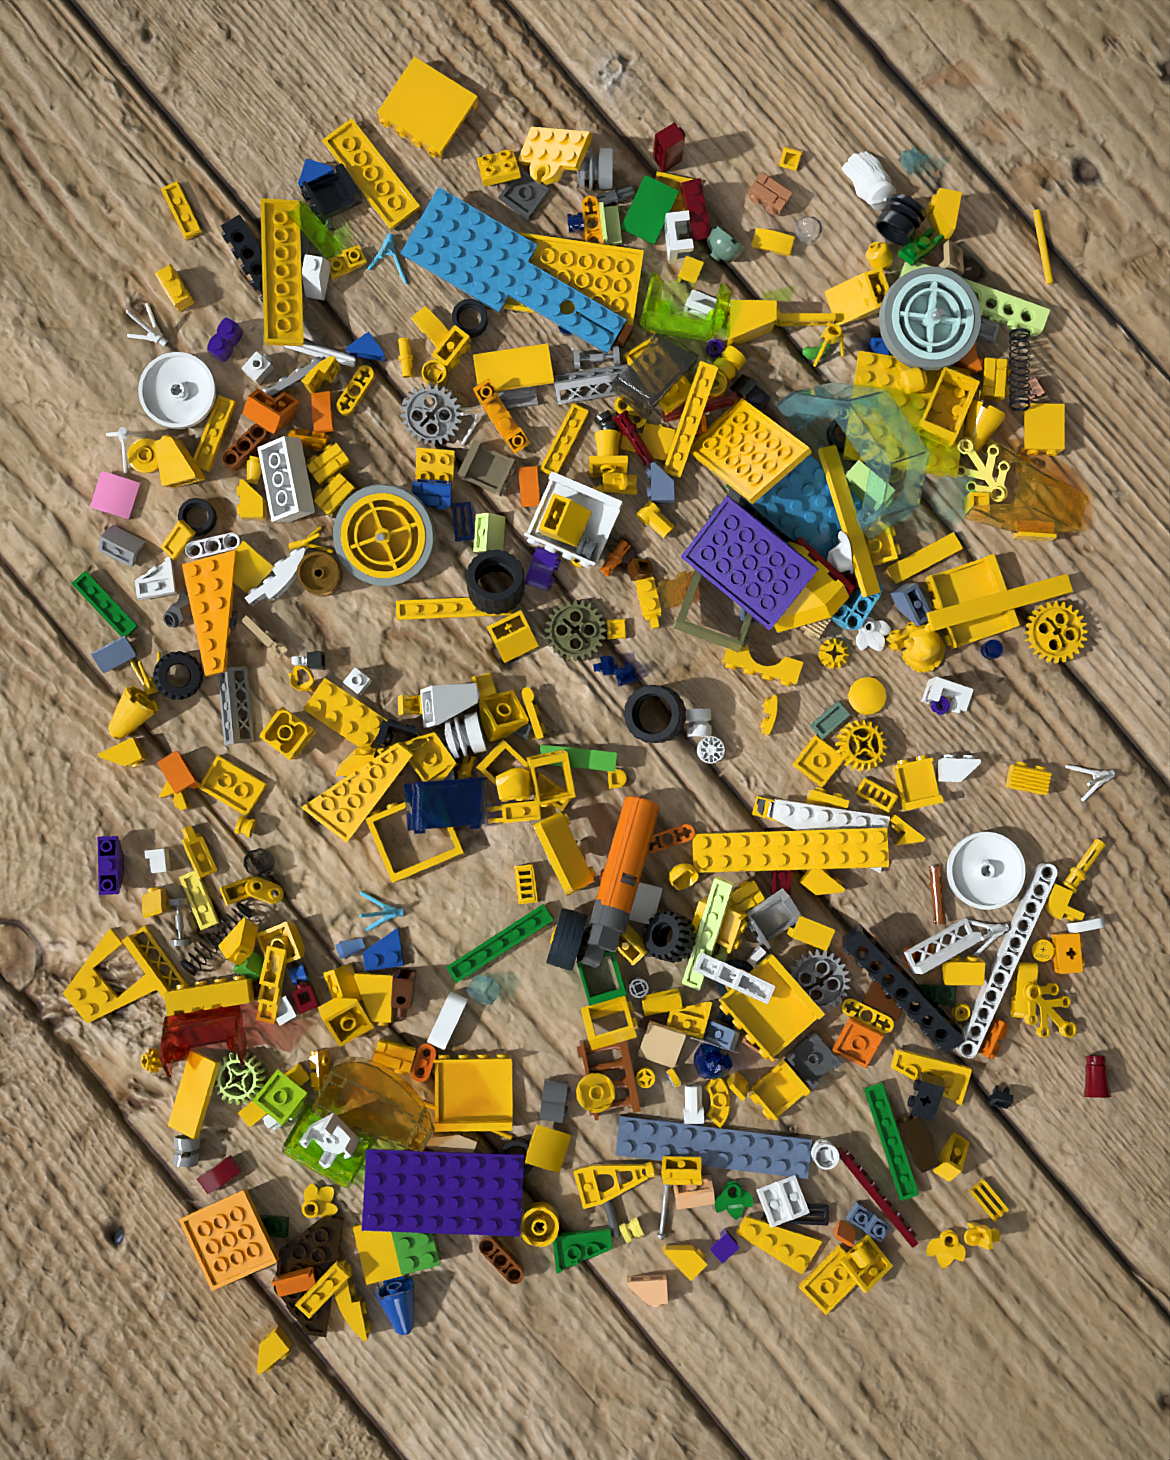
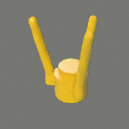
[813,323,845,367]
[129,652,161,695]

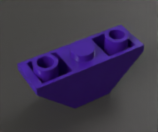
[97,836,124,895]

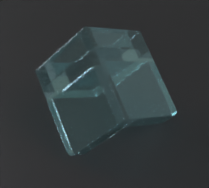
[898,147,928,176]
[466,975,501,1005]

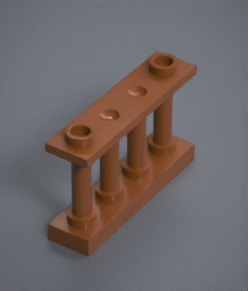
[577,1040,641,1121]

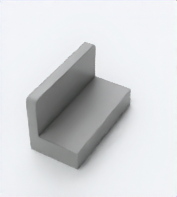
[98,525,145,567]

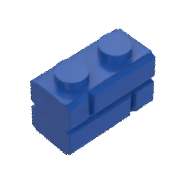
[412,479,452,510]

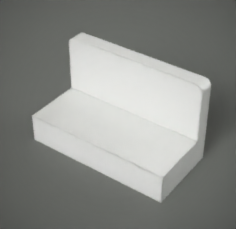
[684,290,727,325]

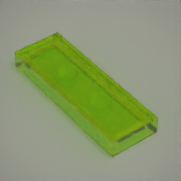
[288,200,341,259]

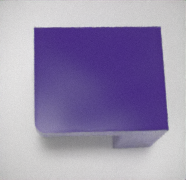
[710,1229,740,1264]

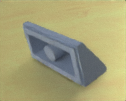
[91,635,137,674]

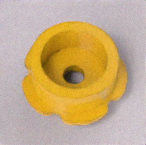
[951,1002,970,1022]

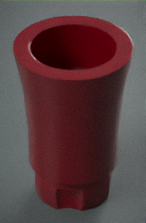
[1083,1055,1112,1098]

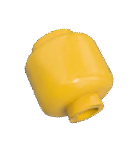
[865,242,894,271]
[897,367,928,394]

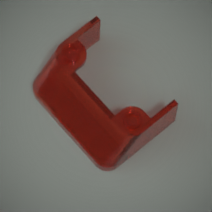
[159,1005,247,1078]

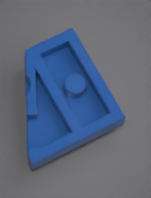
[363,928,404,972]

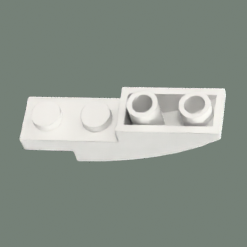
[245,548,308,606]

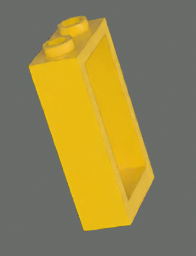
[915,367,980,448]

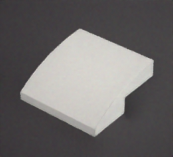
[756,1175,810,1227]

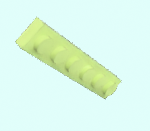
[682,877,734,991]

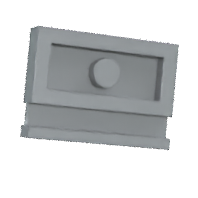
[498,386,538,410]

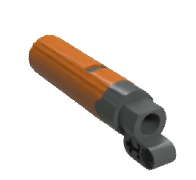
[577,796,660,968]

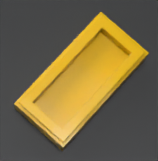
[160,519,196,560]

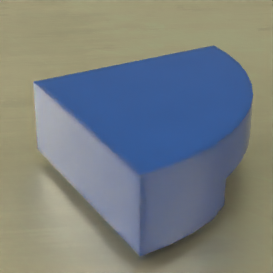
[870,338,890,356]

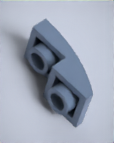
[845,1202,891,1243]

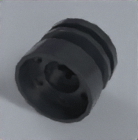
[875,194,926,246]

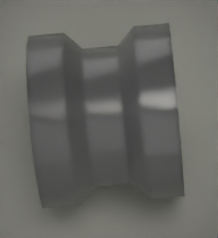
[576,536,598,560]

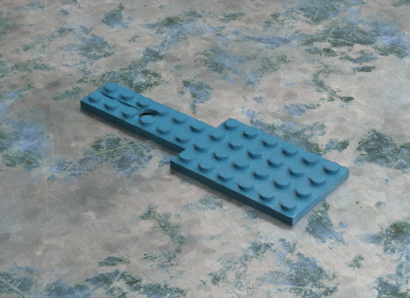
[400,187,626,354]

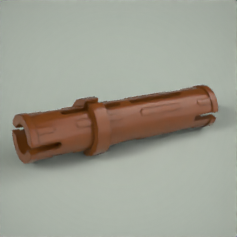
[929,865,946,924]

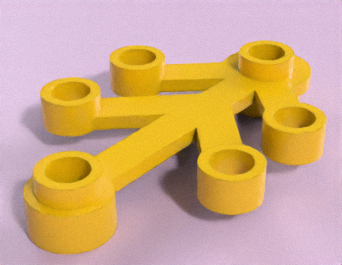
[1023,982,1077,1038]

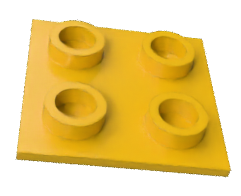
[415,447,456,488]

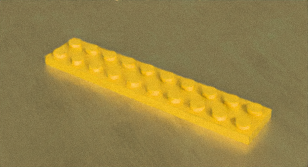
[692,828,889,873]

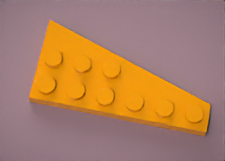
[182,550,238,676]

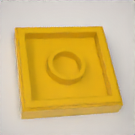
[792,734,845,788]

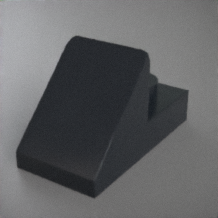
[730,374,771,411]

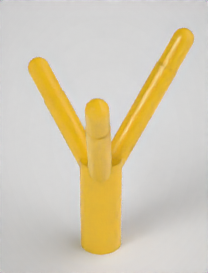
[289,526,333,553]

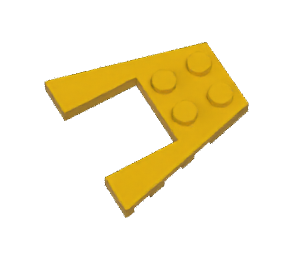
[63,928,157,1023]

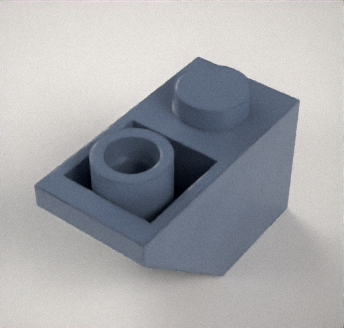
[647,462,674,504]

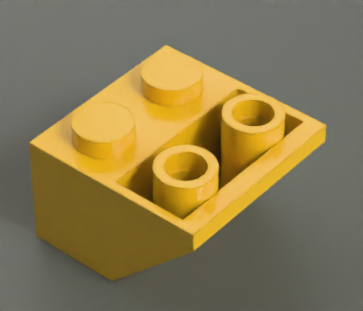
[539,493,592,548]
[487,610,539,663]

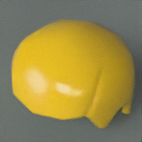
[668,863,699,890]

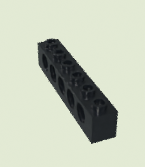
[220,214,263,303]

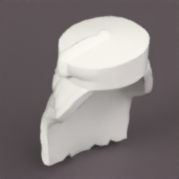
[842,151,897,210]

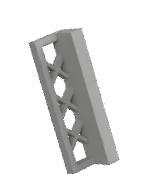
[553,364,632,405]
[218,667,254,745]

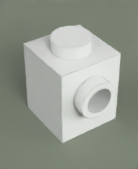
[241,351,274,386]

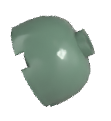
[707,224,745,262]

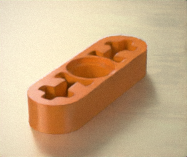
[647,824,695,854]

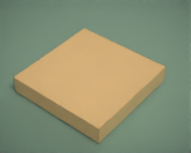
[637,1020,686,1068]

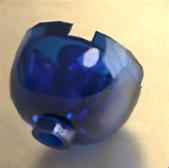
[693,1043,733,1080]

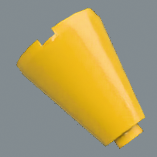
[963,399,1006,453]
[108,686,159,739]

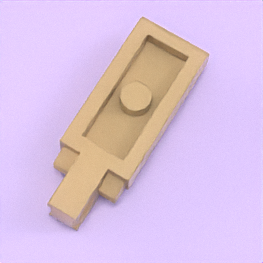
[242,615,288,659]

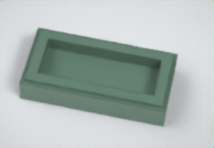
[809,700,851,740]

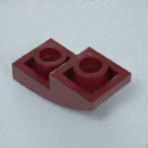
[197,1155,242,1194]

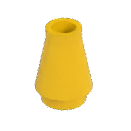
[246,456,262,485]

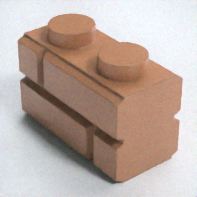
[748,172,793,216]

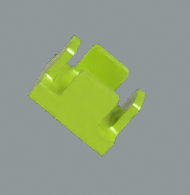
[252,1069,308,1126]

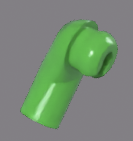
[802,340,831,360]

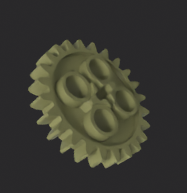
[544,599,606,662]

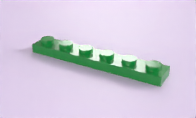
[446,904,554,983]
[863,1082,919,1201]

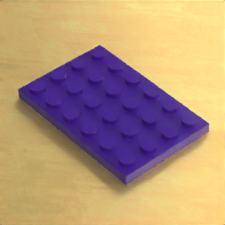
[681,495,819,630]

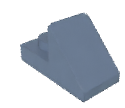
[703,1019,740,1051]

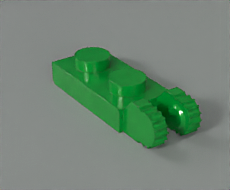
[897,227,944,266]

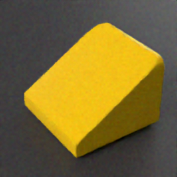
[779,146,802,171]

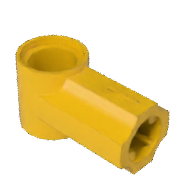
[636,500,675,539]

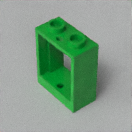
[576,951,627,1006]

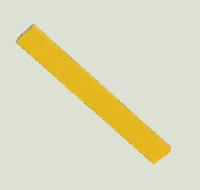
[818,445,881,597]
[926,573,1073,632]

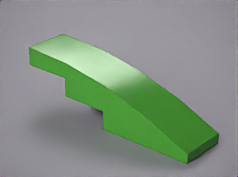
[540,745,617,772]

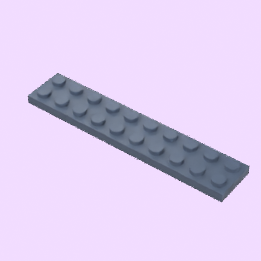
[615,1115,812,1179]

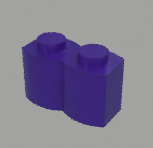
[207,317,243,363]
[524,546,561,591]

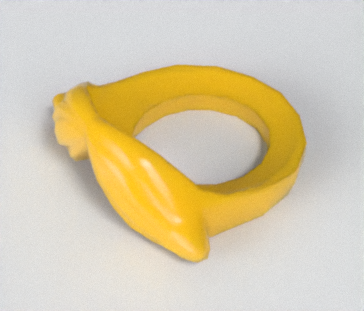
[288,665,315,692]

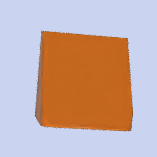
[833,1220,856,1247]

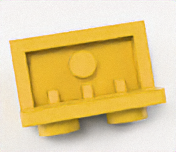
[805,787,849,809]

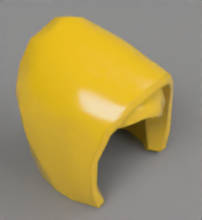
[496,767,531,802]

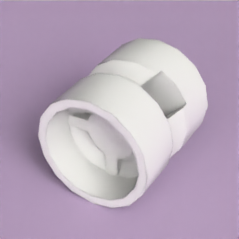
[686,709,712,737]
[811,1139,839,1170]

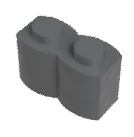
[539,1079,571,1123]

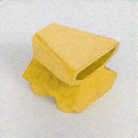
[259,706,316,760]

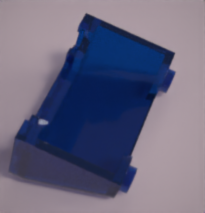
[404,777,488,834]

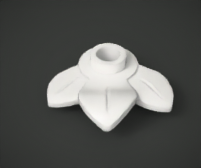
[856,617,891,651]

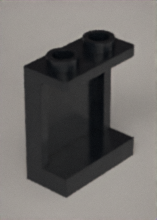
[301,163,362,222]

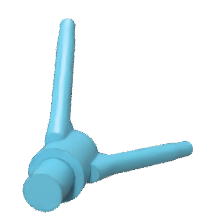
[368,234,407,285]
[359,891,403,931]

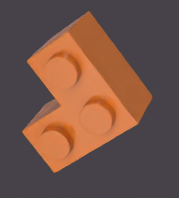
[242,389,300,434]

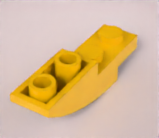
[334,1259,372,1341]

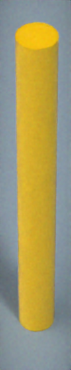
[1033,209,1054,285]

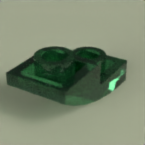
[914,983,957,1006]
[259,1215,289,1238]

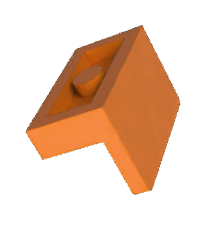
[157,750,201,794]
[271,1266,317,1297]

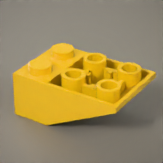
[824,267,889,326]

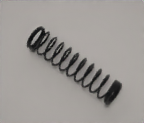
[1009,328,1030,412]
[180,902,253,976]

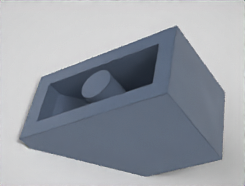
[890,583,931,626]

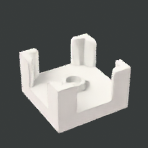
[664,210,694,264]
[921,677,974,714]
[299,1113,360,1169]

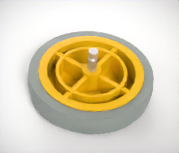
[333,484,435,586]

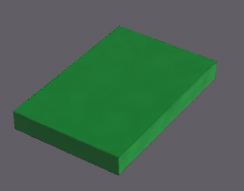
[621,175,679,245]

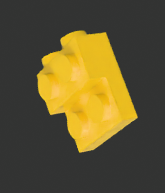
[862,521,902,566]

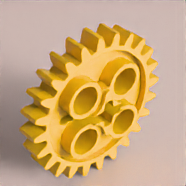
[1023,601,1088,664]

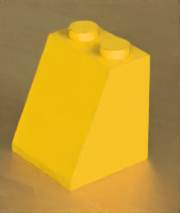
[726,300,780,348]

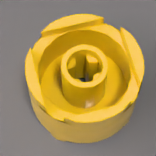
[520,1201,559,1247]

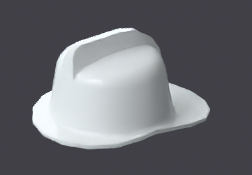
[827,531,854,574]

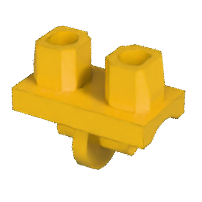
[603,473,637,495]
[964,1221,1000,1250]

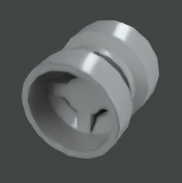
[629,977,649,998]

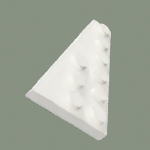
[772,799,890,873]

